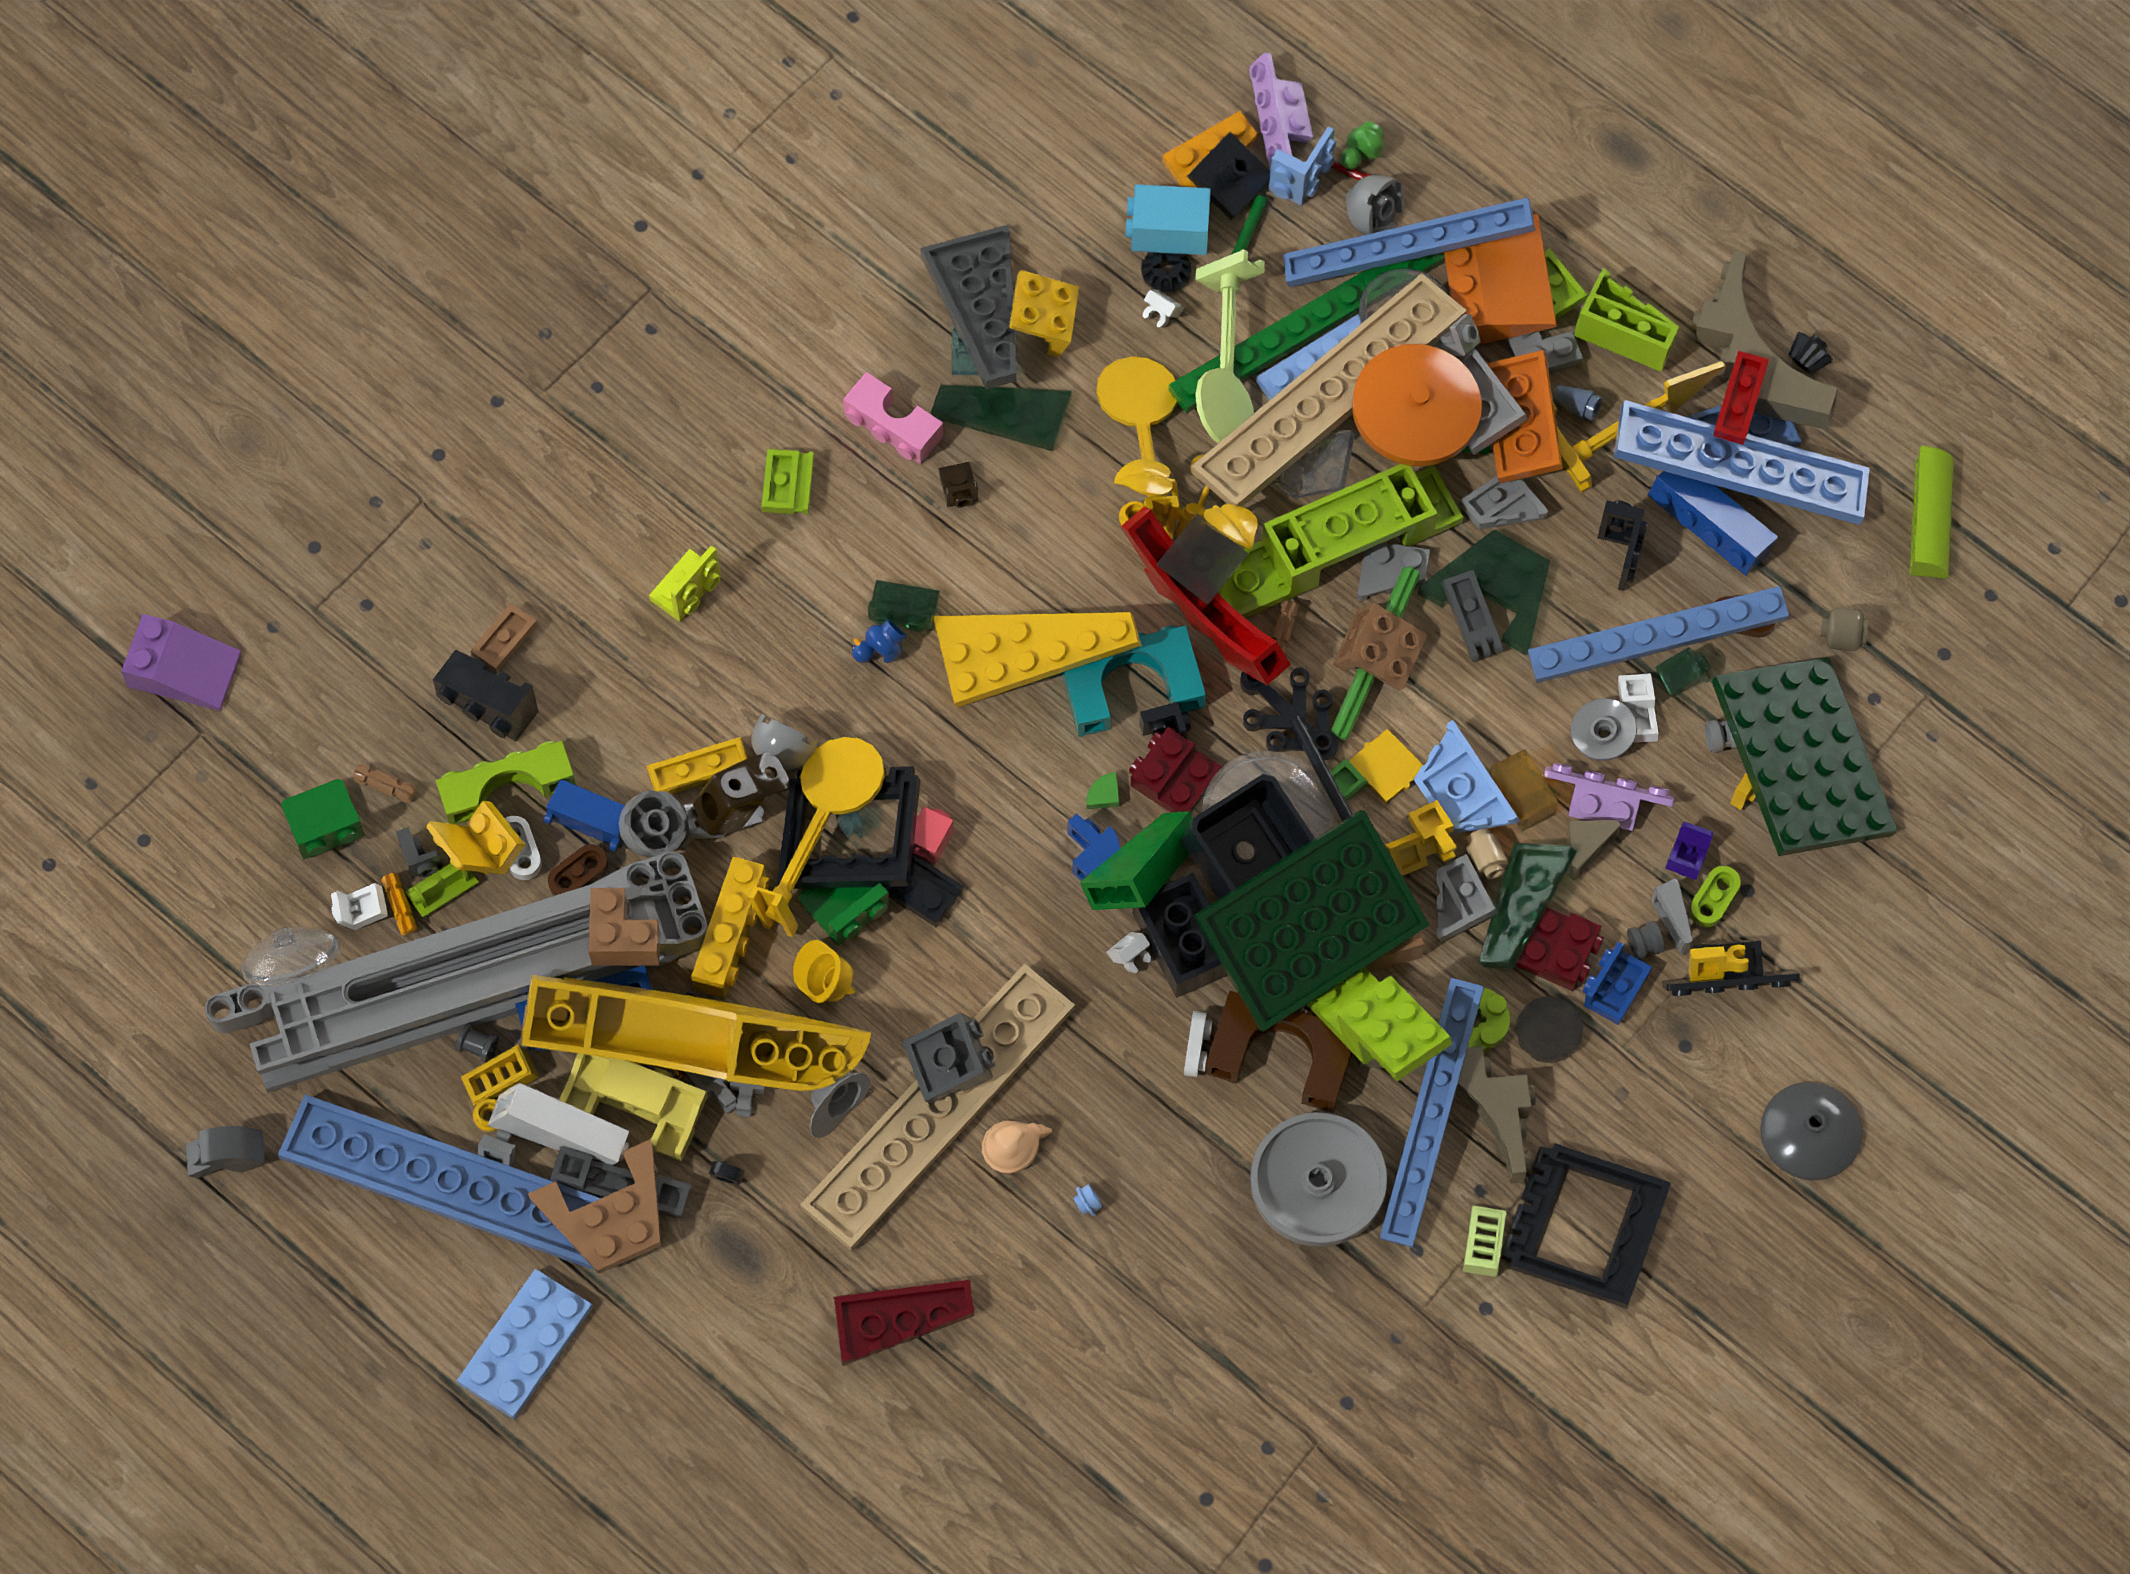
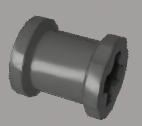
[455,1023,499,1063]

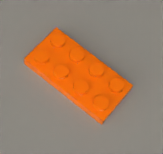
[1487,350,1563,483]

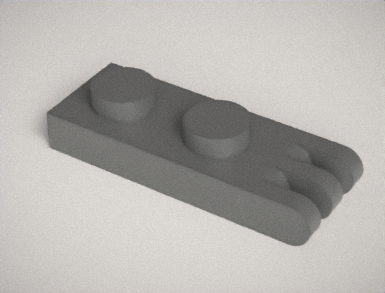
[1441,570,1503,662]

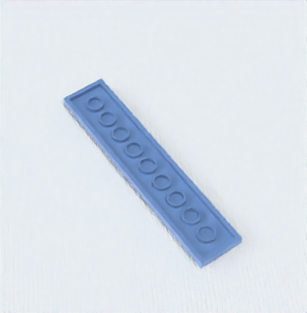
[278,1094,601,1270]

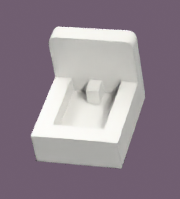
[331,883,388,930]

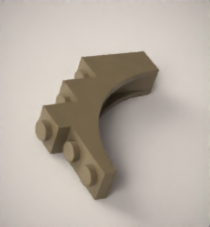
[1692,250,1838,430]
[1359,1018,1536,1184]

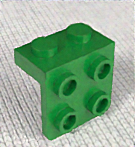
[281,779,365,860]
[798,883,889,946]

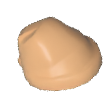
[982,1120,1052,1174]

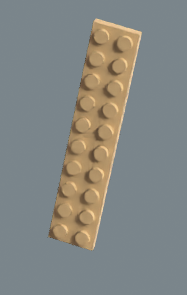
[1191,273,1467,507]
[800,963,1075,1251]

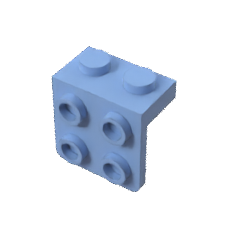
[1269,127,1337,206]

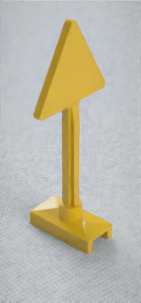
[1557,361,1726,493]

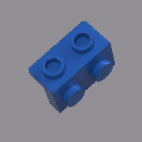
[1582,941,1652,1025]

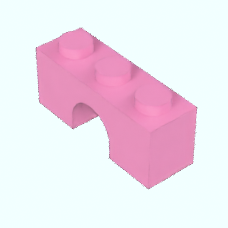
[843,372,944,464]

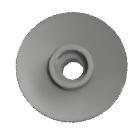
[1571,699,1637,761]

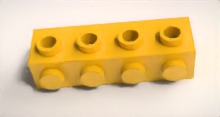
[691,856,770,999]

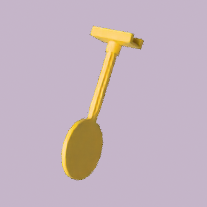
[1096,356,1179,539]
[748,737,885,937]

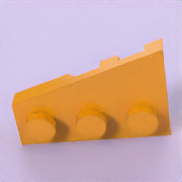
[1162,111,1257,188]

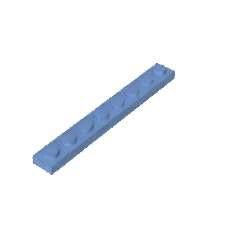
[1283,198,1535,287]
[1528,586,1789,683]
[1380,978,1484,1248]

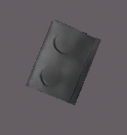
[884,854,964,927]

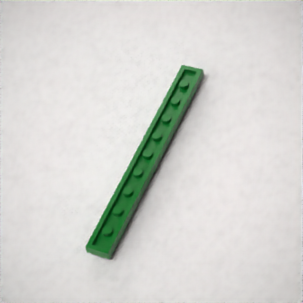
[1168,252,1445,414]

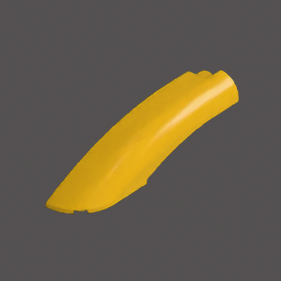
[521,975,871,1091]

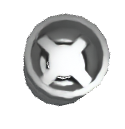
[1704,720,1737,754]

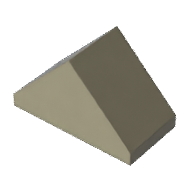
[1566,820,1621,880]

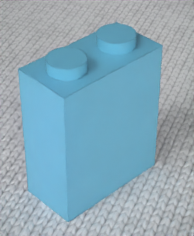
[1125,184,1210,255]

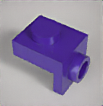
[1665,822,1714,880]

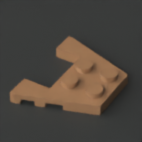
[528,1139,661,1274]

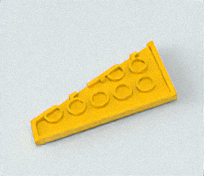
[933,612,1141,707]

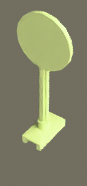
[1196,250,1265,443]

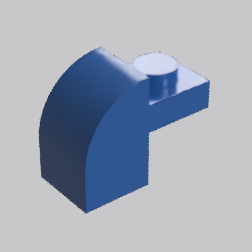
[1067,813,1120,881]

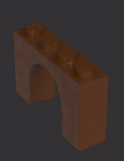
[1205,991,1352,1113]

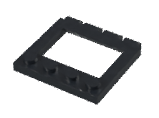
[777,766,921,889]
[1500,1144,1671,1309]

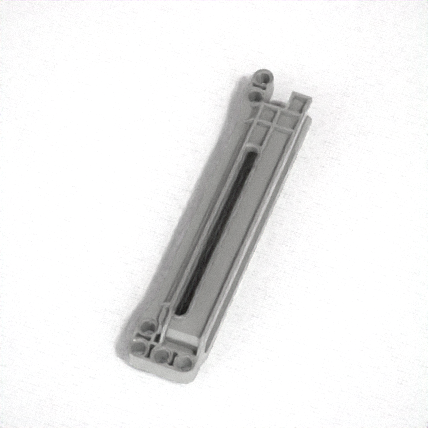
[205,852,708,1093]

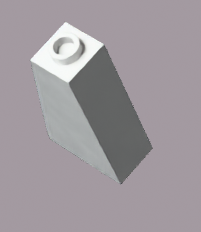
[488,1083,629,1165]

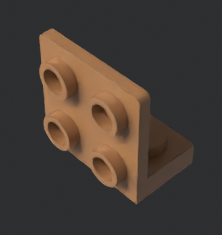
[1333,603,1427,690]

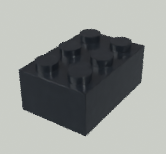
[1132,873,1227,998]

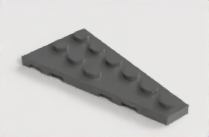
[920,224,1016,390]

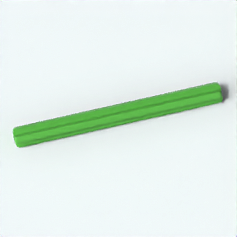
[1331,566,1420,741]

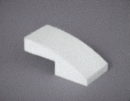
[1618,674,1659,743]

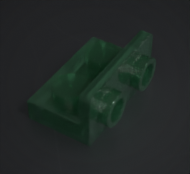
[868,580,940,632]

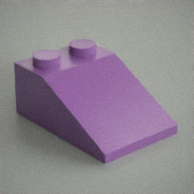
[121,614,242,711]

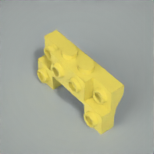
[559,1053,708,1162]

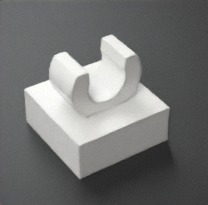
[1143,289,1184,328]
[1106,932,1151,973]

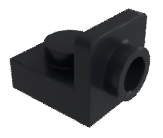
[1139,702,1191,739]

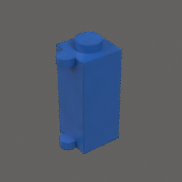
[543,779,625,852]

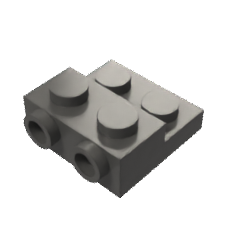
[902,1012,995,1104]

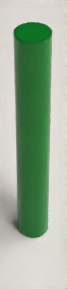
[1231,195,1268,255]

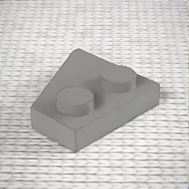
[1459,475,1549,529]
[1356,542,1430,601]
[1436,854,1498,943]

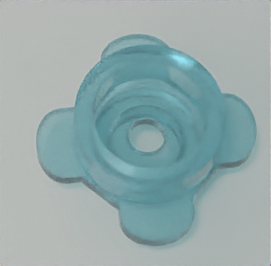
[836,811,864,838]

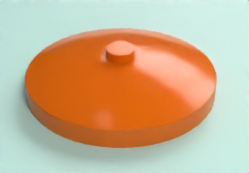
[1352,344,1482,466]

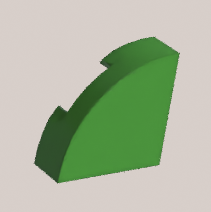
[1086,772,1119,810]

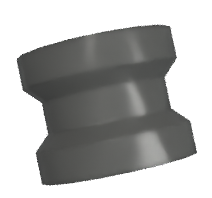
[1627,921,1664,960]

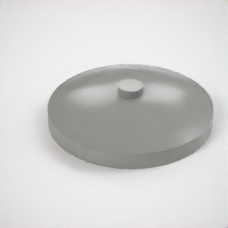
[1250,1113,1387,1247]

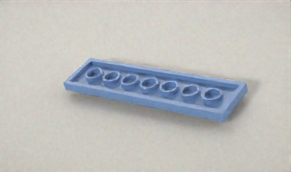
[1614,400,1870,525]

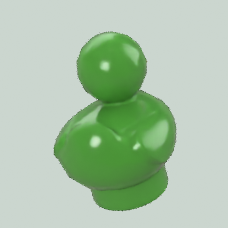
[1339,122,1384,169]

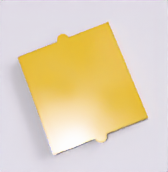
[1349,729,1424,804]

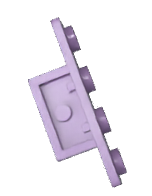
[1249,52,1313,169]
[1544,763,1674,831]

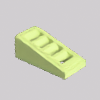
[1462,1205,1506,1277]

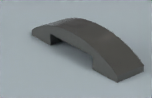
[550,1146,691,1218]

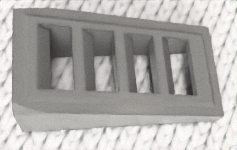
[1651,878,1693,955]

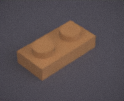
[470,603,538,673]

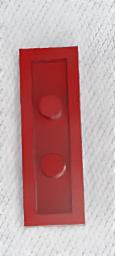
[1713,350,1769,445]

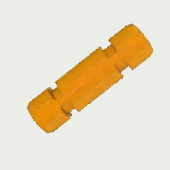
[381,873,417,936]

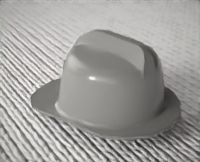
[810,1072,871,1138]

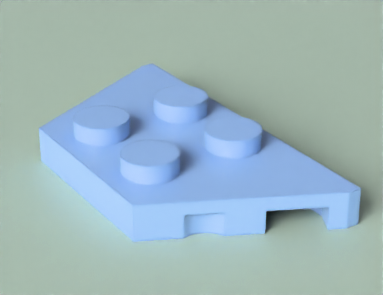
[1414,720,1520,834]

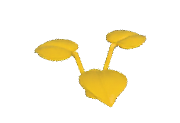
[1114,454,1258,550]

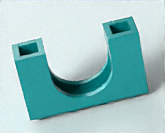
[1061,625,1206,737]

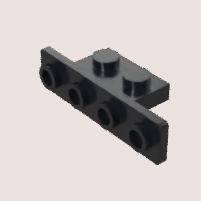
[1662,939,1800,996]

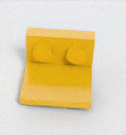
[1009,270,1079,358]
[426,801,526,875]

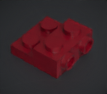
[1129,727,1222,813]
[1512,904,1604,992]

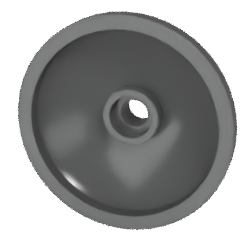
[1760,1082,1863,1180]

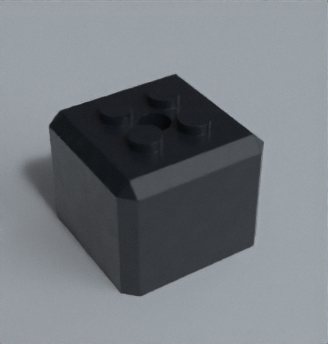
[1182,774,1315,899]

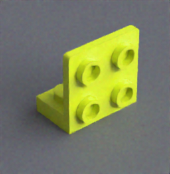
[649,546,721,622]

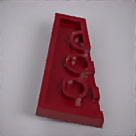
[834,1280,974,1366]

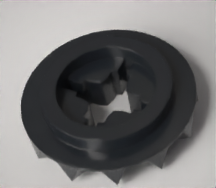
[1141,252,1191,292]

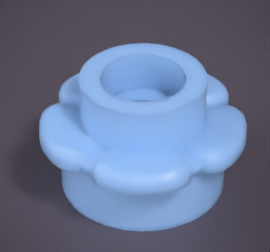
[1073,1184,1103,1216]

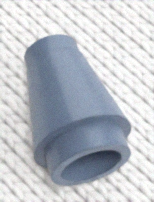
[1553,385,1603,421]

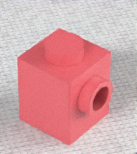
[913,807,954,865]

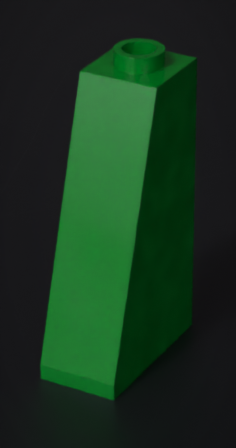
[1080,811,1193,910]

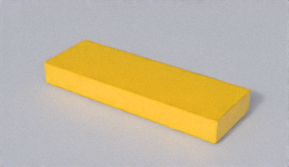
[646,737,748,794]

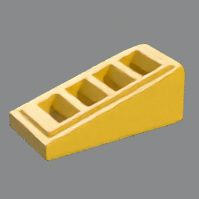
[461,1044,539,1106]

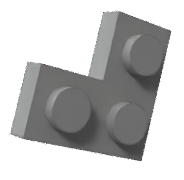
[1506,331,1583,373]

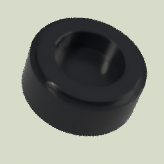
[709,1161,745,1185]

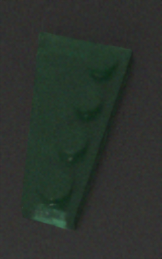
[931,385,1072,451]
[1479,843,1577,969]

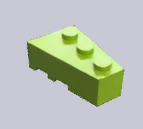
[1574,268,1679,372]

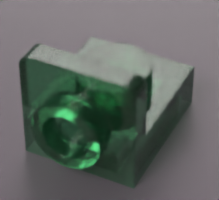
[1655,647,1711,696]

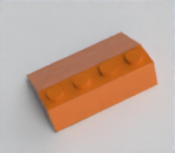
[1444,214,1557,346]

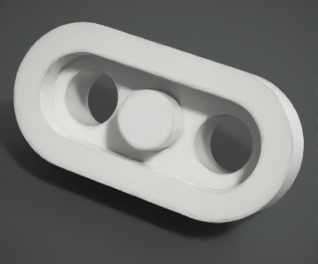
[505,816,542,880]
[1184,1011,1212,1077]

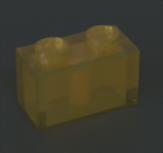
[1490,749,1558,832]

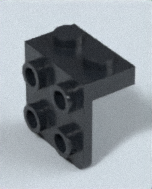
[1597,500,1648,591]

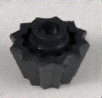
[1788,331,1833,374]

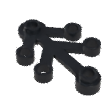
[1240,668,1339,761]

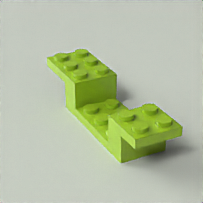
[1203,464,1463,618]
[1306,967,1452,1082]

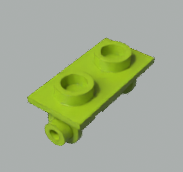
[405,863,479,918]

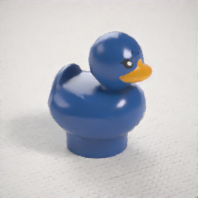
[852,620,906,663]

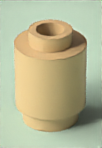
[1466,828,1508,880]

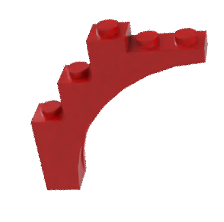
[1120,506,1291,685]

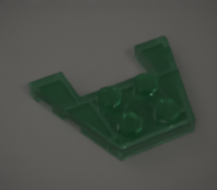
[1418,529,1550,656]

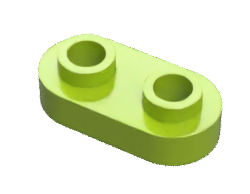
[1689,866,1741,928]

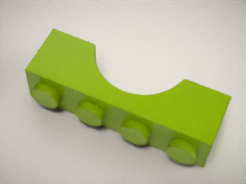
[436,741,576,825]

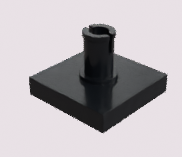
[1186,132,1270,220]

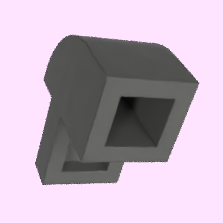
[186,1126,265,1178]

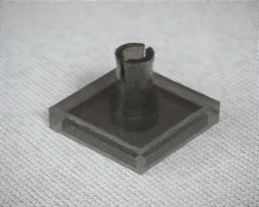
[1156,513,1248,605]

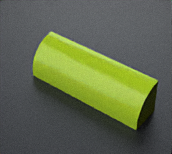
[1910,446,1954,579]

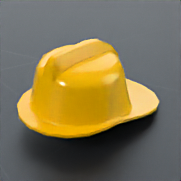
[793,940,856,1004]

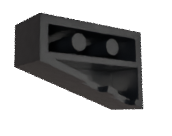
[433,649,539,742]

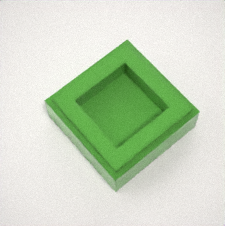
[1330,759,1368,802]

